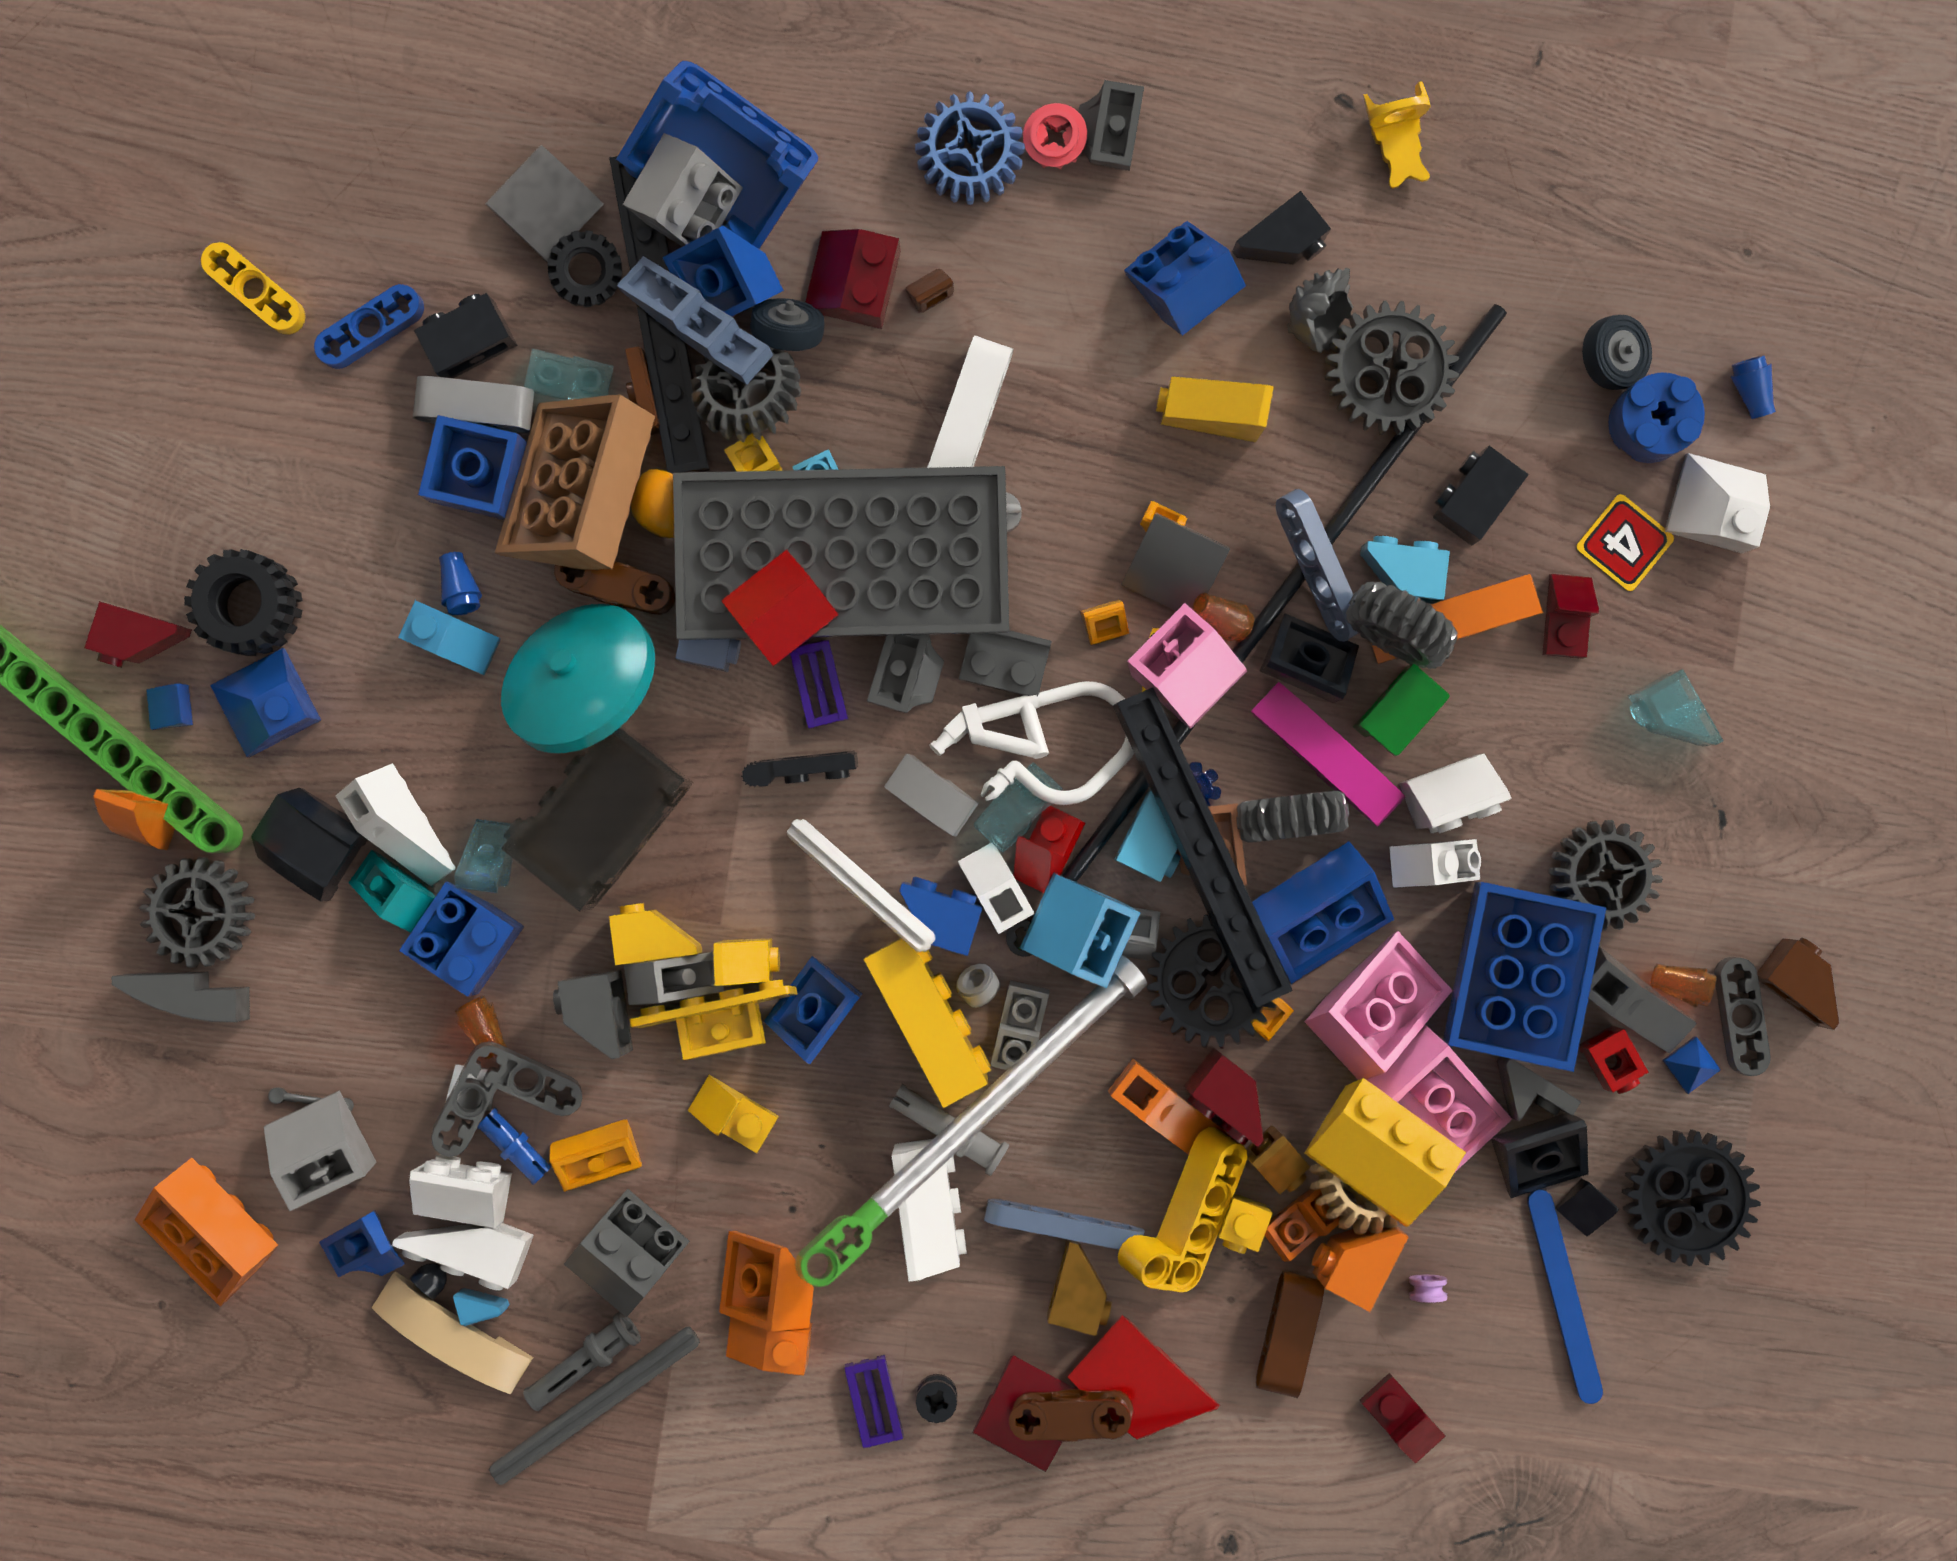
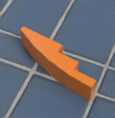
[1371,574,1543,664]

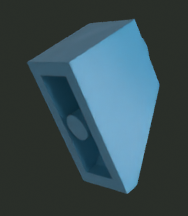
[398,600,501,675]

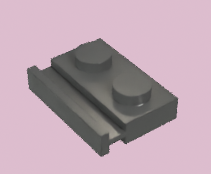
[959,630,1052,697]

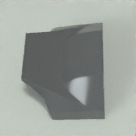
[1079,80,1144,171]
[867,635,944,713]

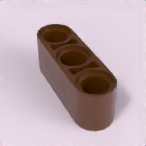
[1256,1271,1325,1398]

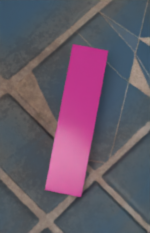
[1251,682,1405,827]

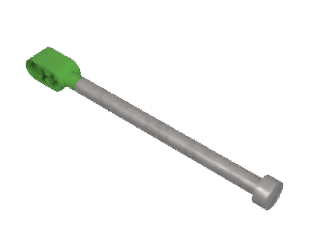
[795,955,1147,1287]

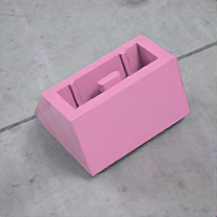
[1127,603,1247,729]

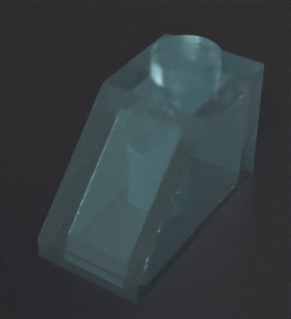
[1628,669,1724,747]

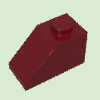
[84,601,192,668]

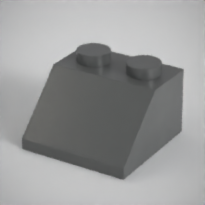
[553,970,633,1059]

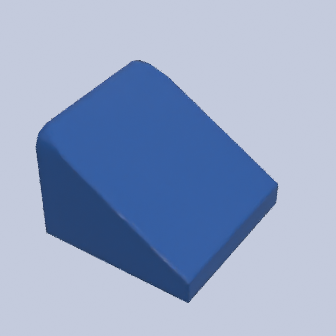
[146,683,193,730]

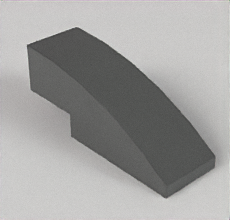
[111,972,250,1022]

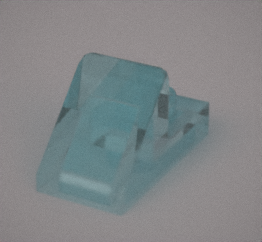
[454,819,517,893]

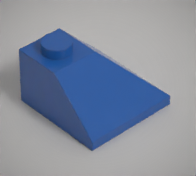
[662,226,784,317]
[210,648,321,757]

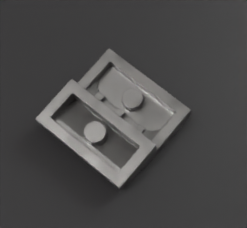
[485,145,604,263]

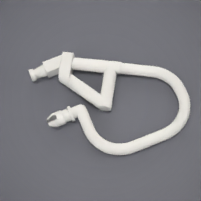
[929,681,1134,805]

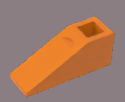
[1108,1059,1230,1155]

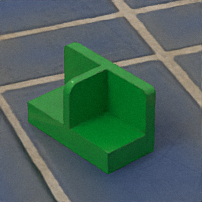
[1353,664,1450,756]

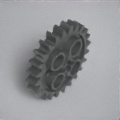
[1324,301,1459,435]

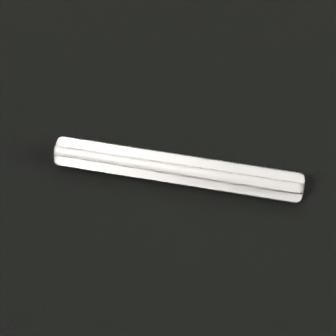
[787,819,935,952]

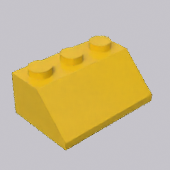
[1304,1078,1466,1227]

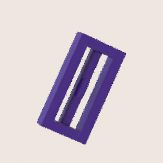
[790,640,849,729]
[844,1355,904,1449]

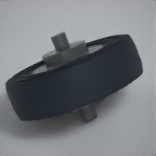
[750,298,825,351]
[1582,315,1652,390]

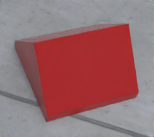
[721,549,839,667]

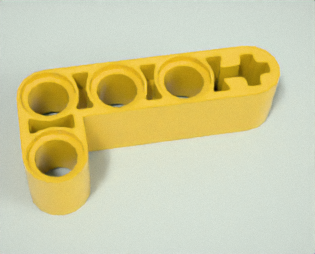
[1118,1127,1248,1292]

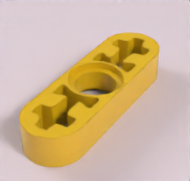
[201,242,305,335]

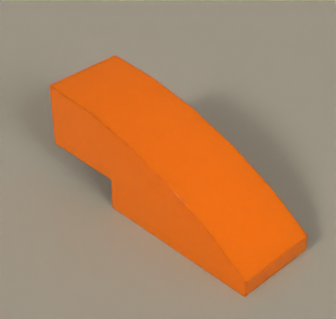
[93,789,175,850]

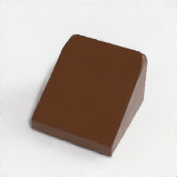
[906,269,954,313]

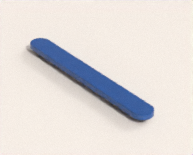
[1527,1189,1603,1404]

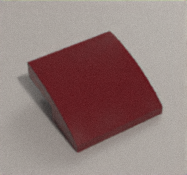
[972,1355,1076,1472]

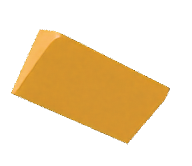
[550,1119,642,1192]

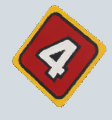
[1577,494,1674,591]

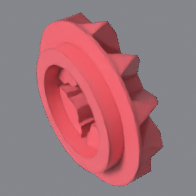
[1023,103,1088,169]

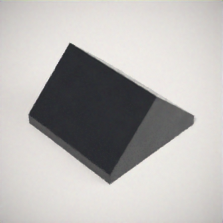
[1260,613,1359,703]
[1491,1113,1589,1198]

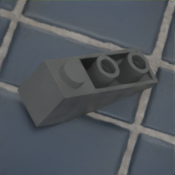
[1589,947,1697,1054]

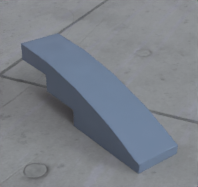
[617,256,773,385]

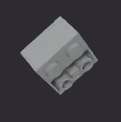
[622,133,743,247]
[263,1090,377,1211]

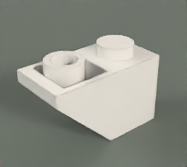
[1389,839,1481,888]
[958,842,1035,934]

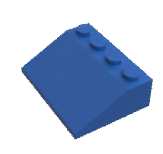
[1443,882,1606,1072]

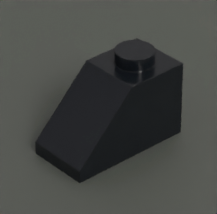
[1232,191,1331,265]

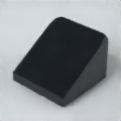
[1555,1178,1620,1237]

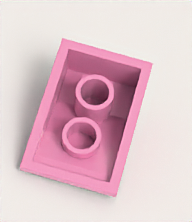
[1304,931,1453,1080]
[1366,1025,1512,1173]

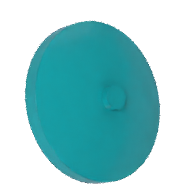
[501,604,655,753]

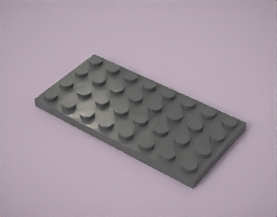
[673,466,1009,640]

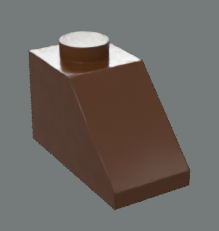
[1757,938,1839,1030]

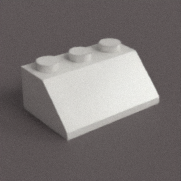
[892,1139,967,1282]

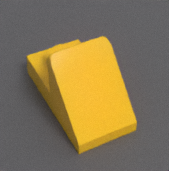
[688,1075,779,1153]

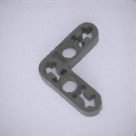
[431,1041,583,1157]

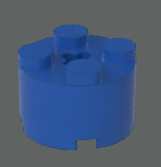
[1608,372,1705,463]

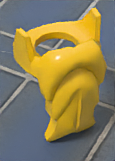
[1363,81,1431,189]

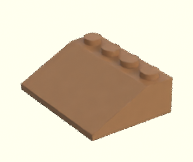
[495,394,655,570]

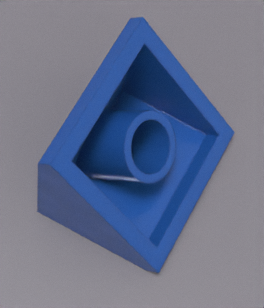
[763,956,863,1064]

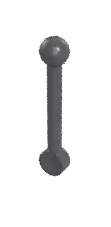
[268,1087,354,1111]

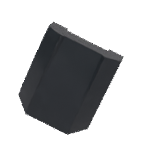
[251,787,368,902]

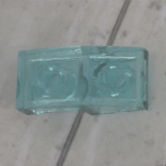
[524,348,614,400]
[974,762,1063,853]

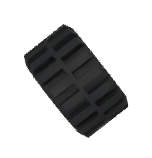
[184,549,303,656]

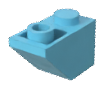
[1360,536,1450,604]

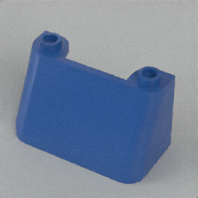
[616,61,818,249]

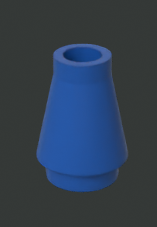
[1730,355,1776,419]
[439,552,482,615]

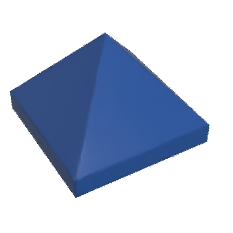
[1662,1036,1721,1094]

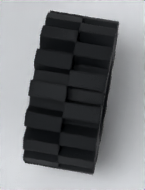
[547,230,622,308]

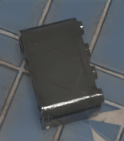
[501,725,693,911]

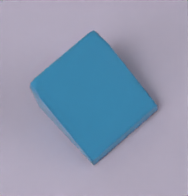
[453,1288,509,1326]

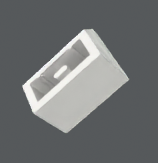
[1399,754,1511,833]
[409,1155,512,1228]

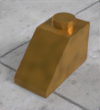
[1246,1125,1310,1195]
[1047,1240,1112,1336]

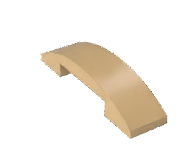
[372,1271,534,1394]

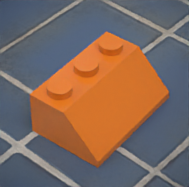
[135,1158,278,1307]

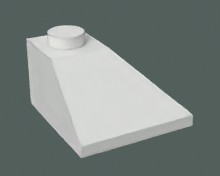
[1665,453,1770,553]

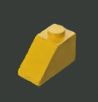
[609,903,702,965]
[713,938,780,986]

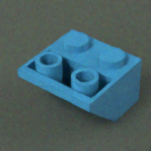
[1020,873,1140,988]

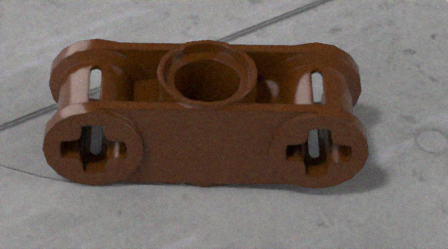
[554,561,676,615]
[1009,1389,1133,1442]

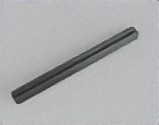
[489,1326,700,1485]

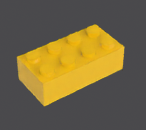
[864,938,991,1108]

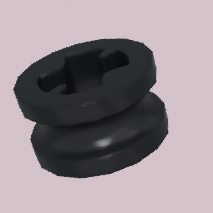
[1006,920,1032,957]

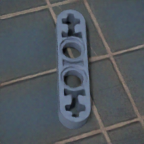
[1275,489,1359,642]
[984,1199,1145,1250]

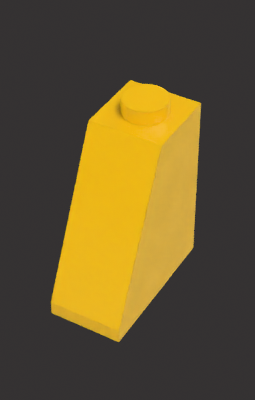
[1156,377,1274,443]

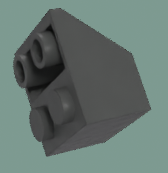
[564,1189,690,1317]

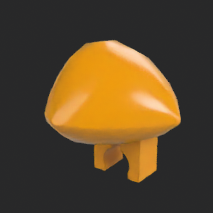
[630,469,674,539]

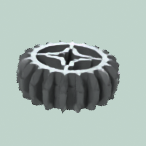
[690,347,801,443]
[1346,582,1458,669]
[1236,790,1349,843]
[1548,820,1663,931]
[139,857,256,968]

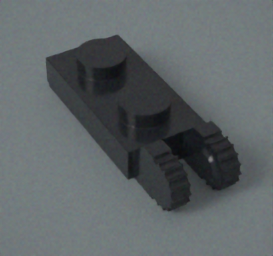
[741,750,858,787]

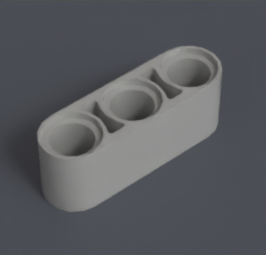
[412,376,534,433]

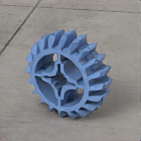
[915,91,1025,205]

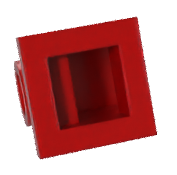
[1579,1026,1649,1094]

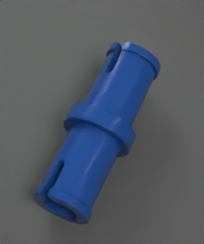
[477,1108,552,1185]

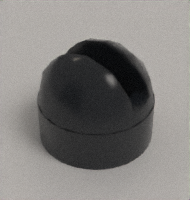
[410,1263,447,1300]

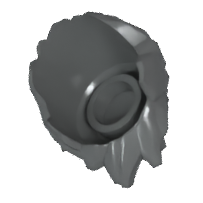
[1287,268,1353,353]

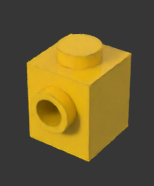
[1218,1193,1272,1254]

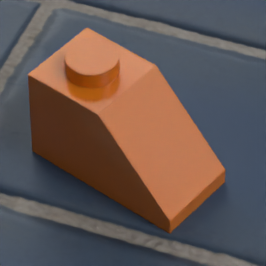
[726,1317,813,1376]

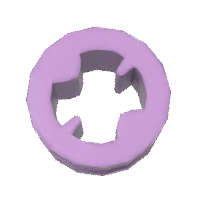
[1409,1274,1447,1303]

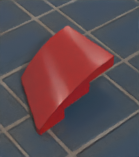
[1068,1315,1220,1440]

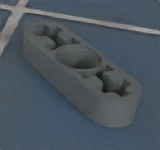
[1714,957,1771,1076]

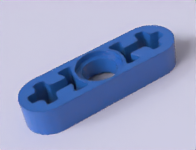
[314,284,424,369]

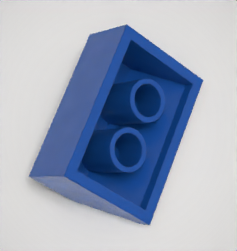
[1252,841,1394,984]

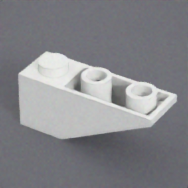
[336,763,456,886]
[392,1223,534,1291]

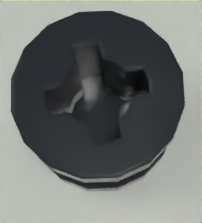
[916,1374,957,1423]

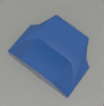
[319,1210,405,1277]

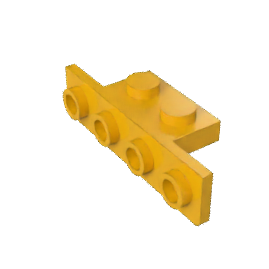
[629,980,798,1060]

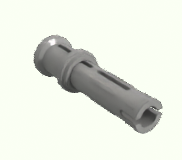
[889,1084,1009,1176]

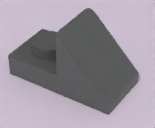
[1497,1056,1581,1121]

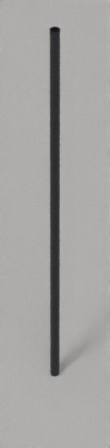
[1062,304,1507,882]

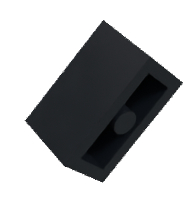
[414,293,518,378]
[1433,446,1529,546]

